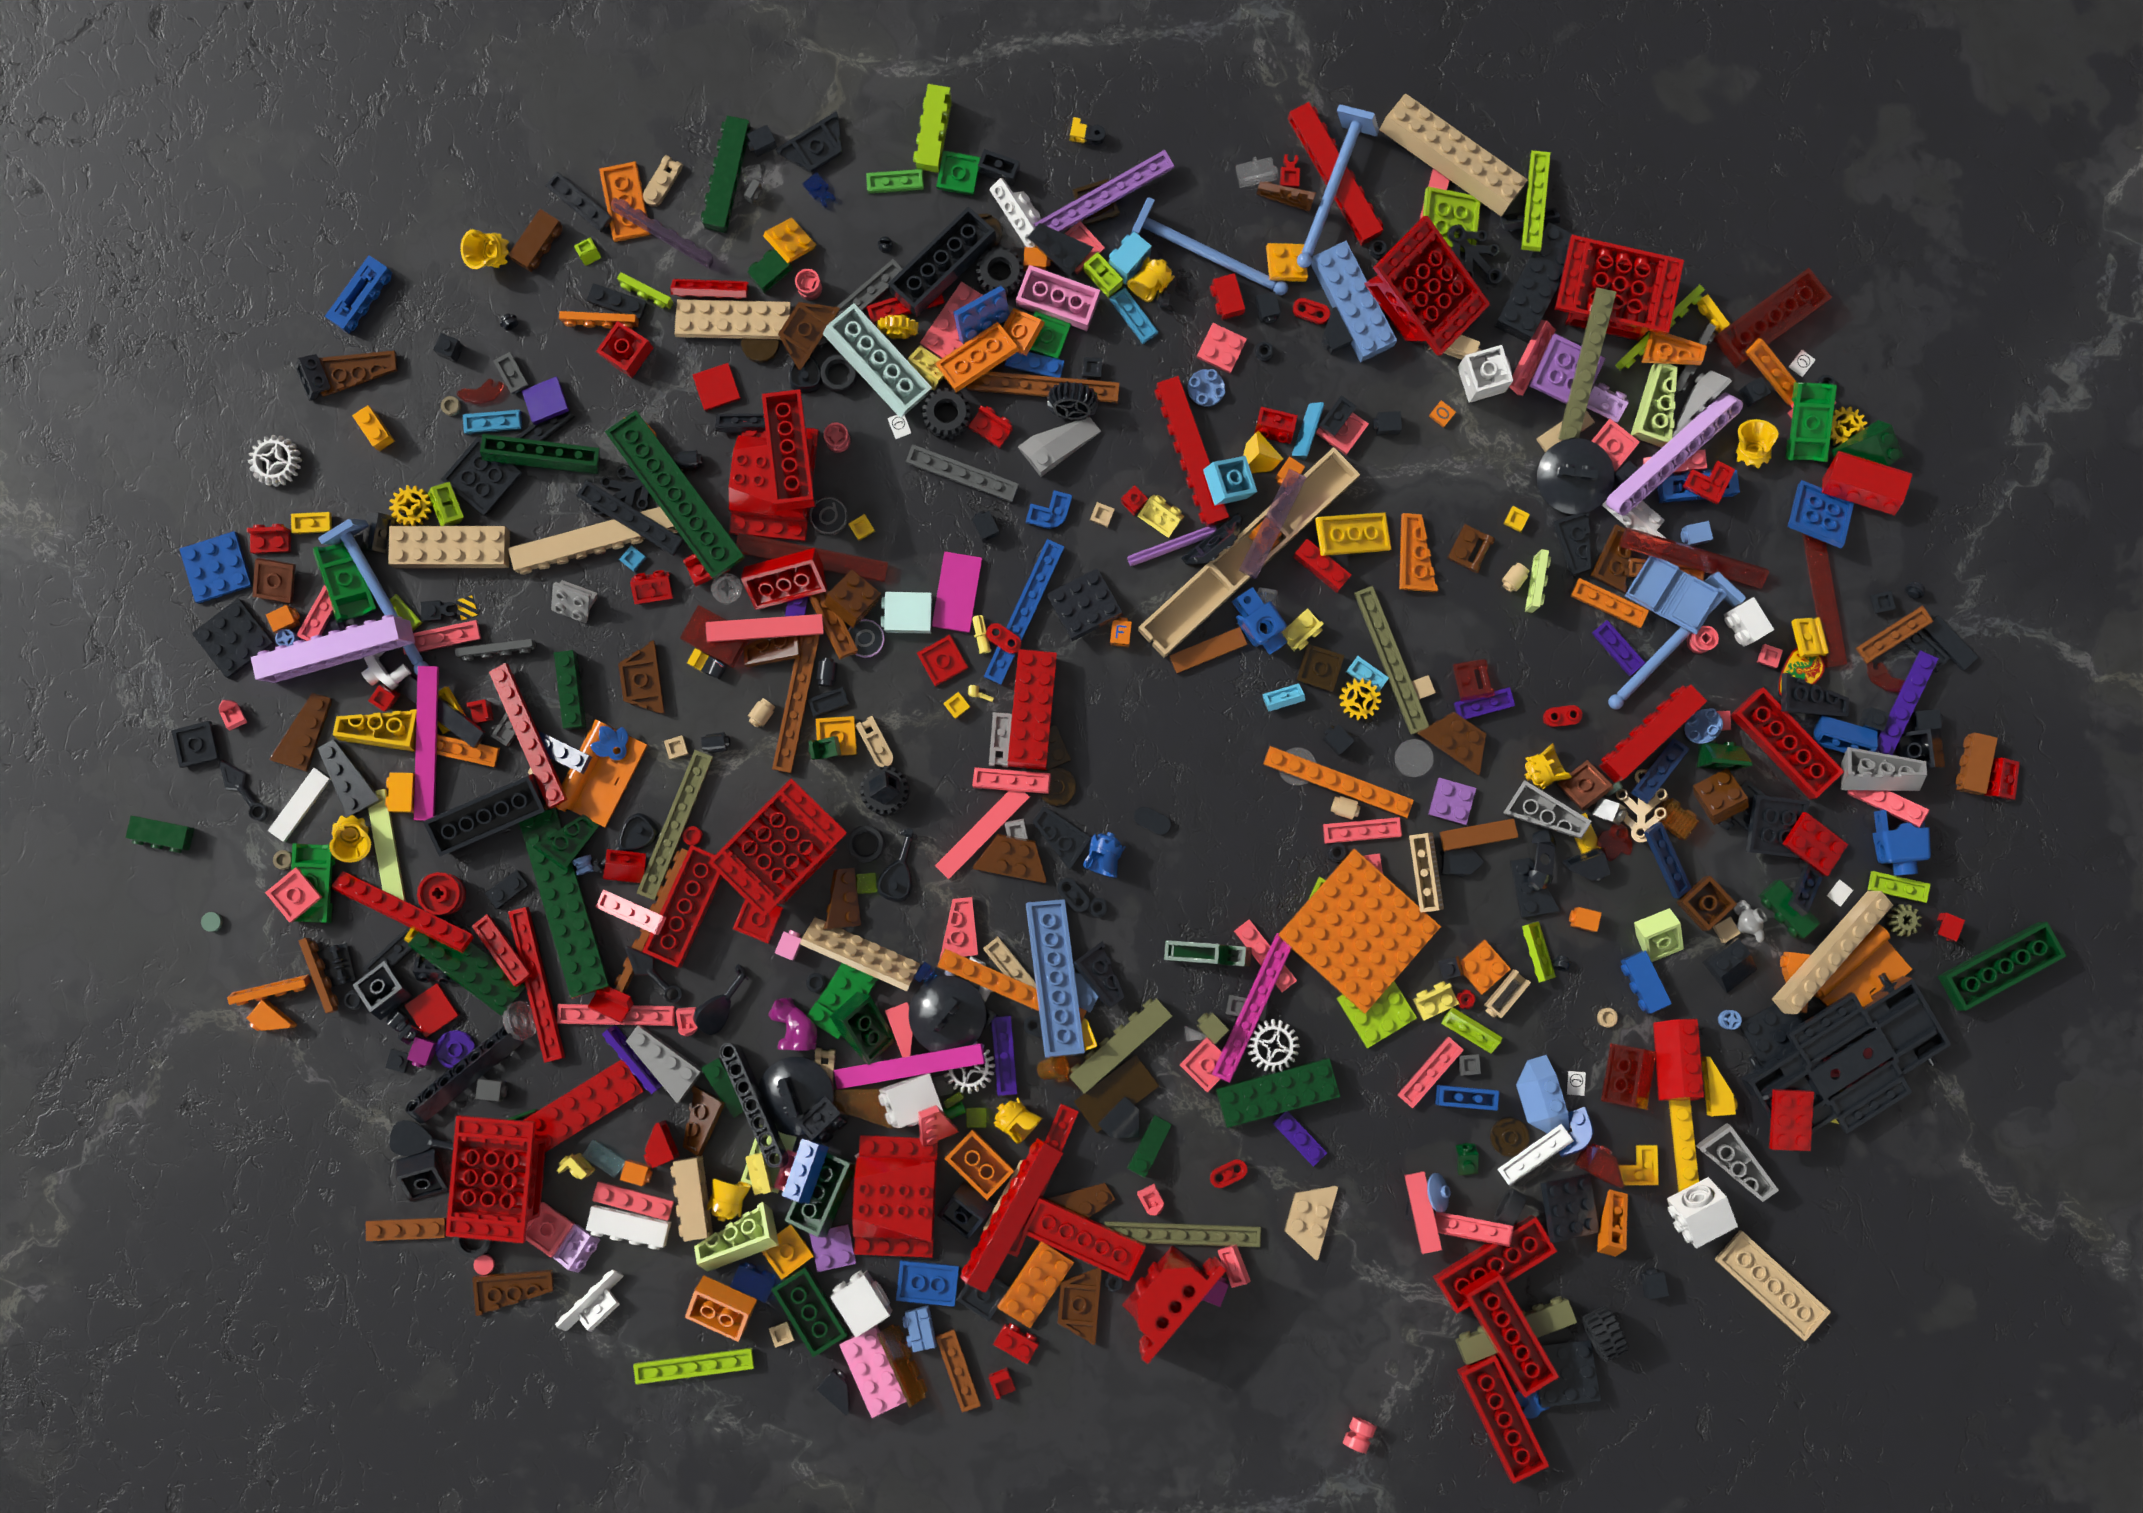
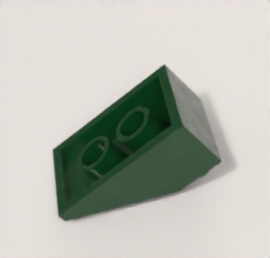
[1832,420,1903,466]
[1697,740,1752,771]
[830,992,896,1065]

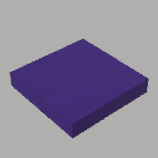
[522,376,569,425]

